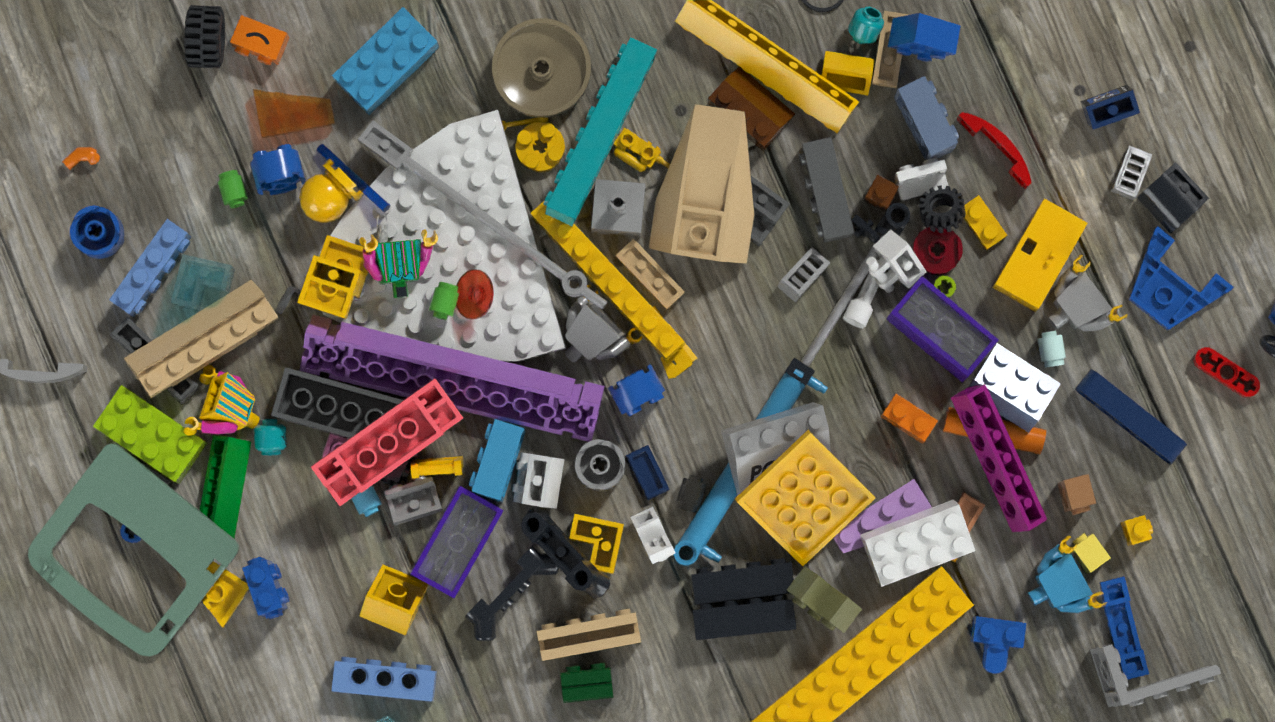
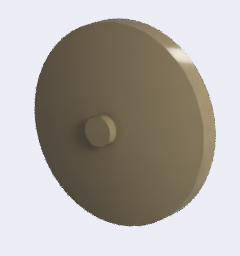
[492,18,591,118]

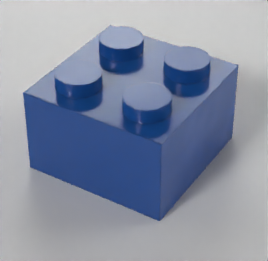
[888,13,961,62]

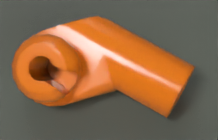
[62,147,100,170]

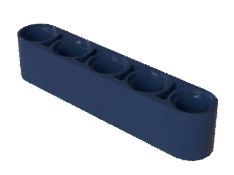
[1075,369,1187,465]

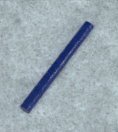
[317,144,391,212]

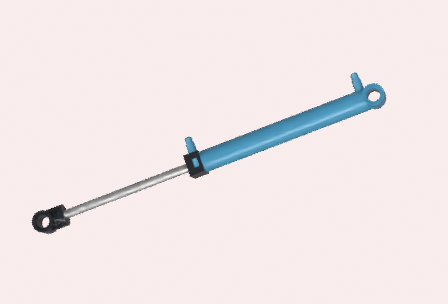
[674,203,910,566]

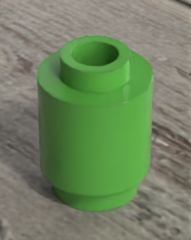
[217,170,248,208]
[429,282,459,320]

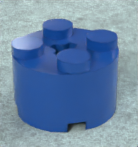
[250,144,306,195]
[70,205,124,259]
[607,364,665,416]

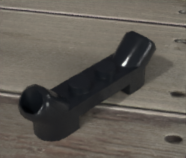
[521,506,610,599]
[465,544,559,641]

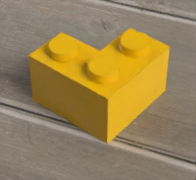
[569,514,624,574]

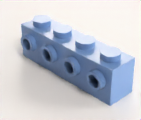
[109,219,191,317]

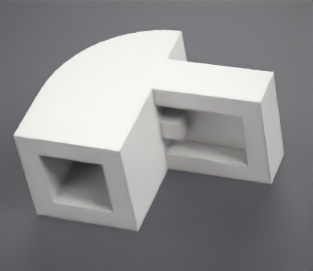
[630,507,675,564]

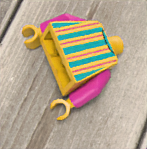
[183,365,260,436]

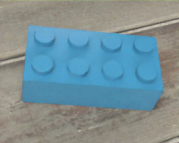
[332,7,439,115]

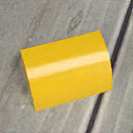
[821,51,874,96]

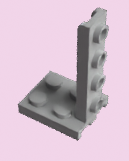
[1090,644,1221,707]

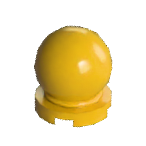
[299,159,364,223]

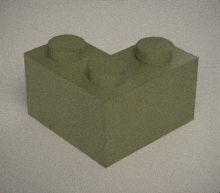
[787,566,862,633]

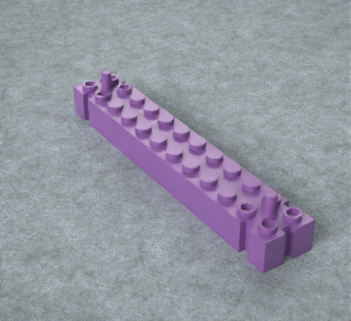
[300,315,605,442]

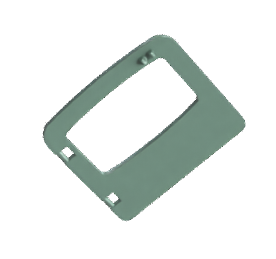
[28,443,239,656]

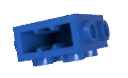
[242,557,290,620]

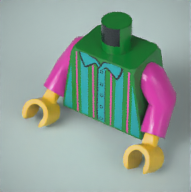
[359,229,438,298]

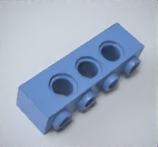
[332,657,437,701]

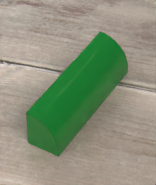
[200,435,251,539]

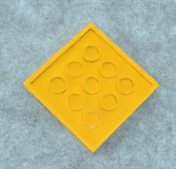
[735,430,875,566]

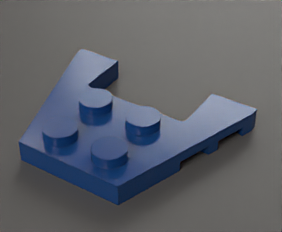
[1128,226,1234,331]

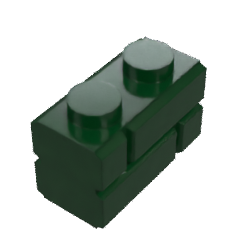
[560,663,614,703]

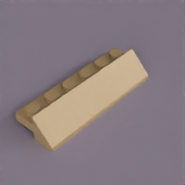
[124,280,278,398]

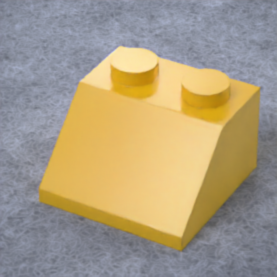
[360,564,428,636]

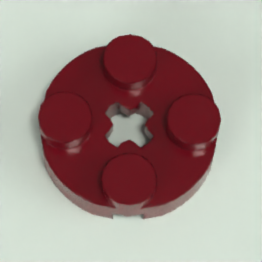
[912,227,963,275]

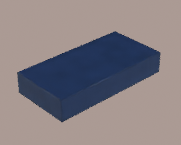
[626,445,670,501]

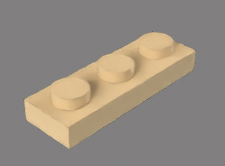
[872,11,908,88]
[615,239,685,310]

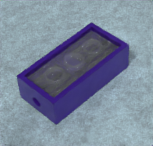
[886,276,999,383]
[409,485,504,598]

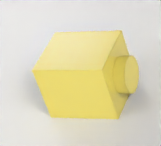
[1072,533,1111,573]

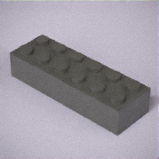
[271,367,420,458]

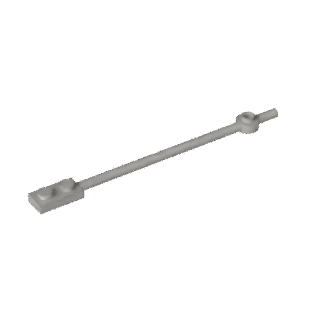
[358,121,607,310]

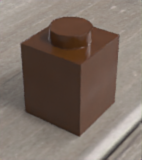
[864,175,899,212]

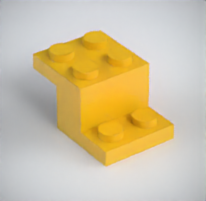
[297,235,368,319]

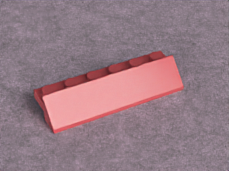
[311,378,463,506]

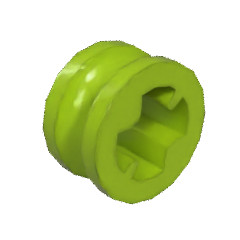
[933,276,956,298]

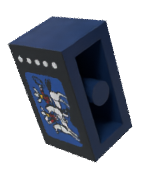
[1080,85,1140,130]

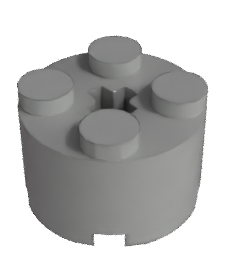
[575,439,625,491]

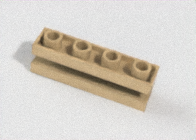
[537,609,641,661]

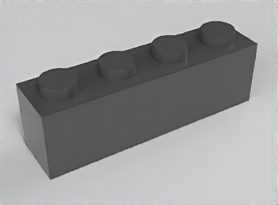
[798,137,854,243]

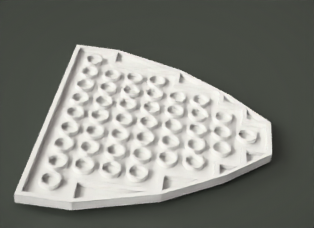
[318,110,565,362]

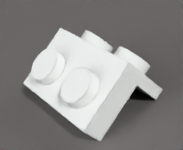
[894,158,948,201]

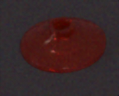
[456,269,494,320]

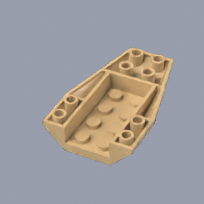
[649,104,754,264]

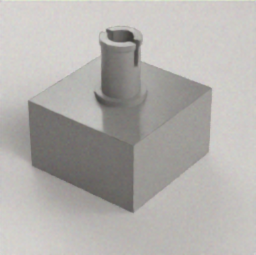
[591,179,645,237]

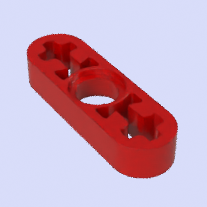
[1193,347,1260,398]

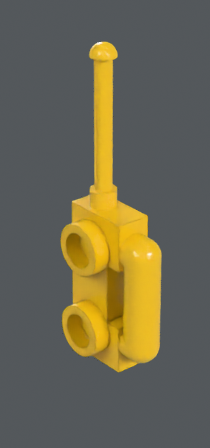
[613,128,670,172]

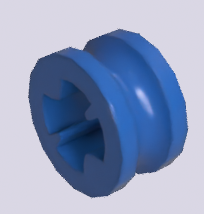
[120,524,142,543]

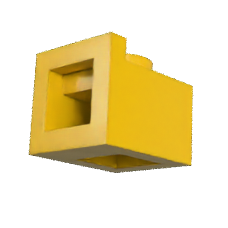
[1120,515,1153,546]

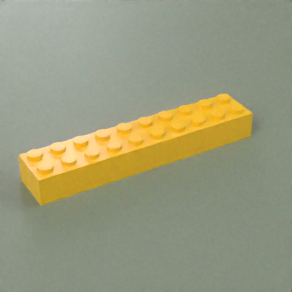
[750,566,974,722]

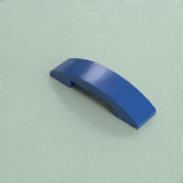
[1099,576,1149,680]

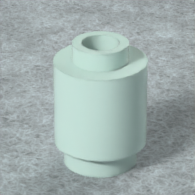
[1037,331,1066,368]

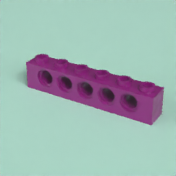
[951,384,1047,532]

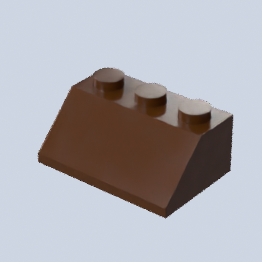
[707,66,795,151]

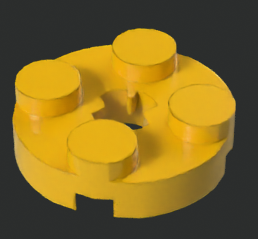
[515,122,565,172]

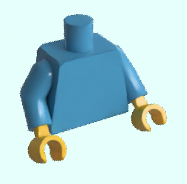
[1028,536,1107,613]

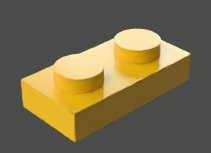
[963,195,1008,251]

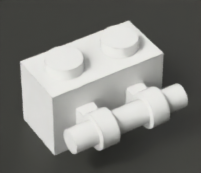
[866,230,927,293]
[512,452,564,509]

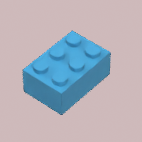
[469,419,526,503]

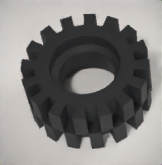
[919,185,966,233]

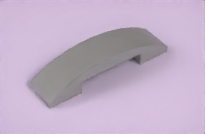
[0,359,87,383]

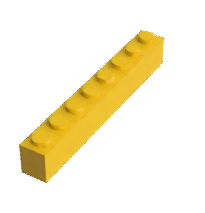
[675,0,859,133]
[530,200,685,362]

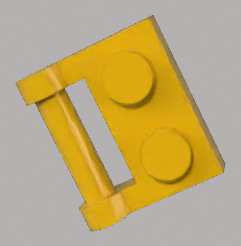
[411,456,464,479]

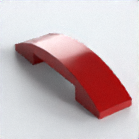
[956,112,1032,190]

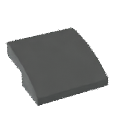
[750,176,790,247]

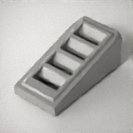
[1111,145,1152,201]
[778,247,830,302]

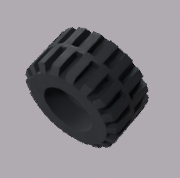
[184,5,225,69]

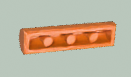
[943,407,1046,455]

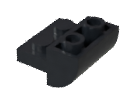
[1137,162,1209,234]

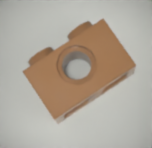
[1057,474,1096,515]

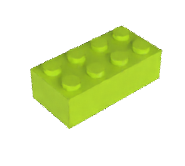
[93,385,208,484]

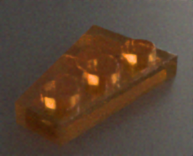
[253,89,336,138]

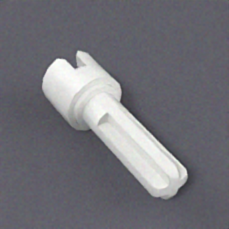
[843,259,878,329]

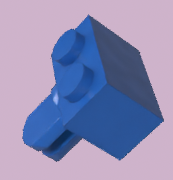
[970,616,1026,674]

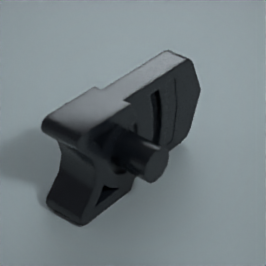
[851,215,880,244]

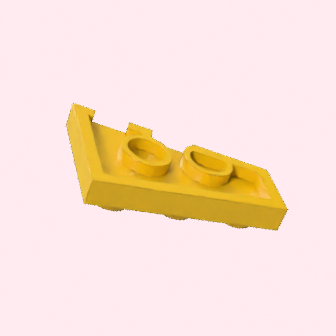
[202,561,249,628]

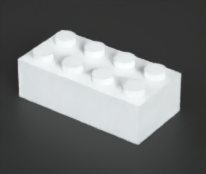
[860,500,975,587]

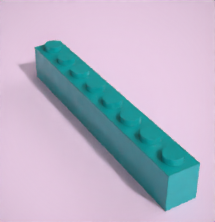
[543,37,657,226]

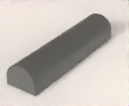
[110,317,199,404]

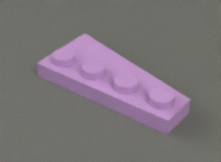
[833,479,932,554]

